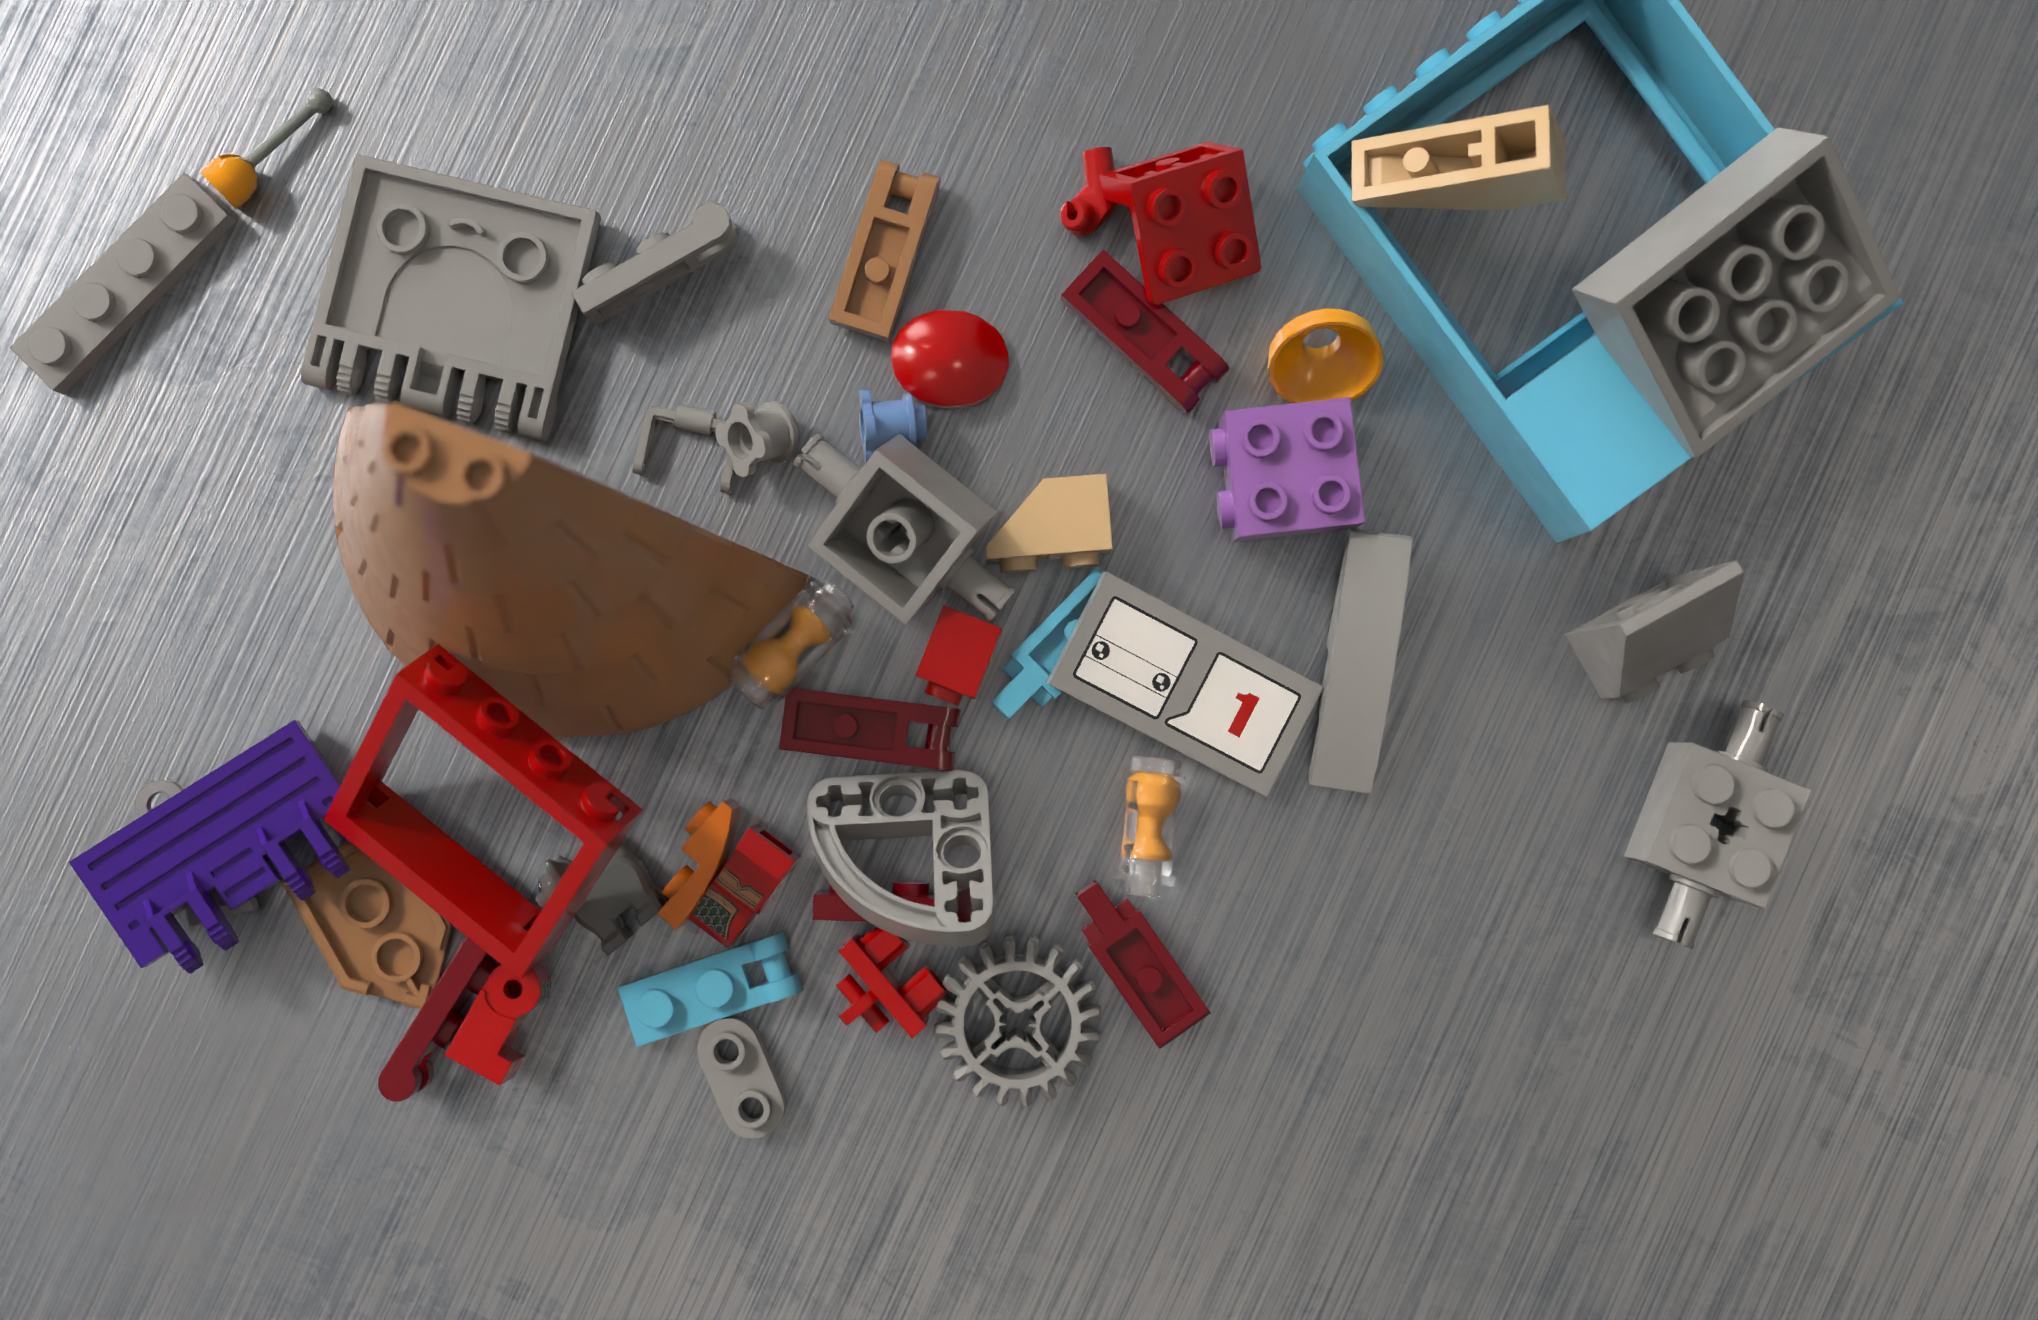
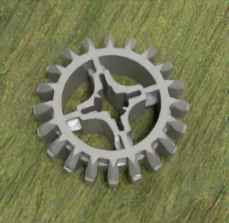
[933,935,1102,1107]

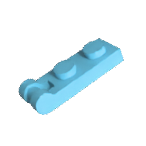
[617,931,803,1047]

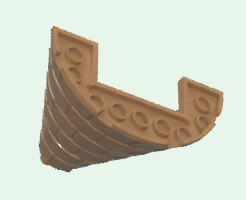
[333,403,812,738]

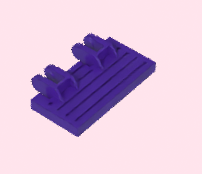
[69,720,350,974]

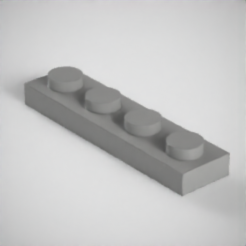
[9,172,237,394]

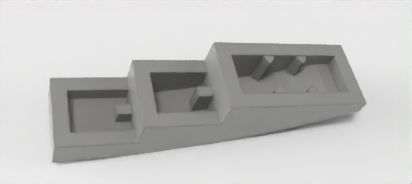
[1308,528,1413,794]

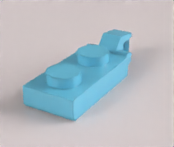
[990,567,1103,720]

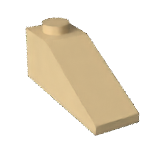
[1352,105,1567,211]

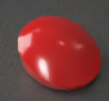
[891,310,1009,409]

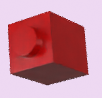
[915,605,1003,706]

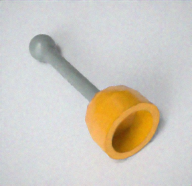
[199,88,332,210]

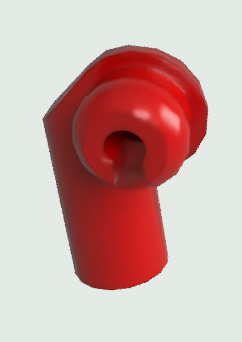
[1060,147,1118,236]

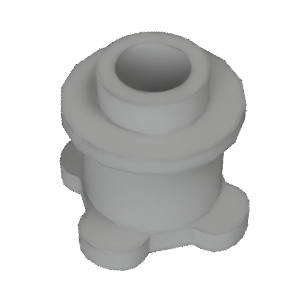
[715,401,800,477]

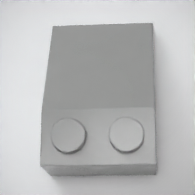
[1565,560,1744,703]

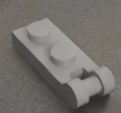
[571,202,738,326]

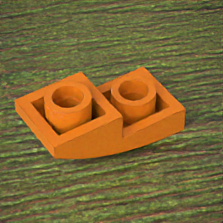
[657,799,741,930]

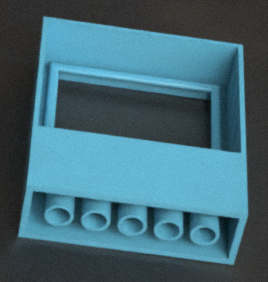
[1296,0,1904,543]

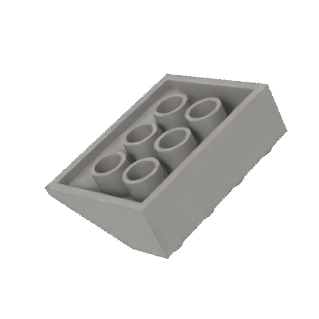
[1572,127,1901,459]

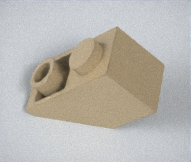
[986,474,1113,574]

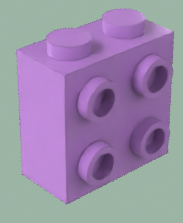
[1209,397,1365,543]

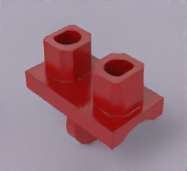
[836,927,947,1038]

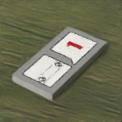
[1046,571,1324,797]

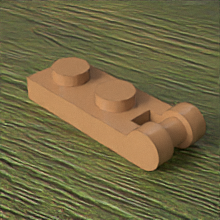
[829,159,941,342]

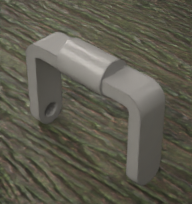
[633,404,736,494]

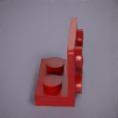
[1099,142,1261,305]

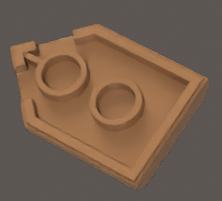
[281,841,453,1009]

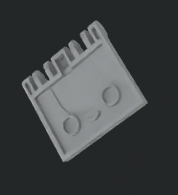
[301,153,601,442]

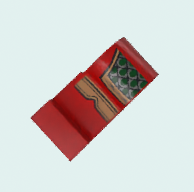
[688,823,802,949]
[444,962,551,1086]

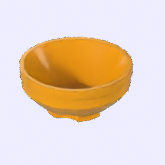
[1268,308,1384,403]

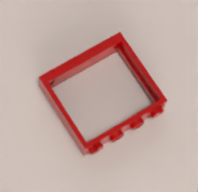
[324,644,643,979]

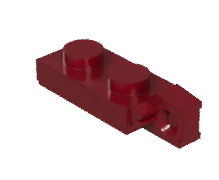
[1075,879,1211,1049]

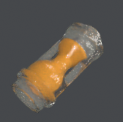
[727,582,855,710]
[1113,755,1186,897]

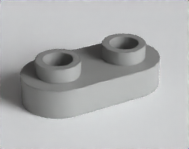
[697,1015,787,1139]

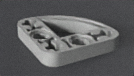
[806,770,994,947]

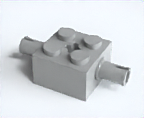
[793,433,1016,625]
[1624,700,1812,949]

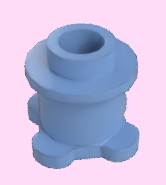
[859,389,927,464]

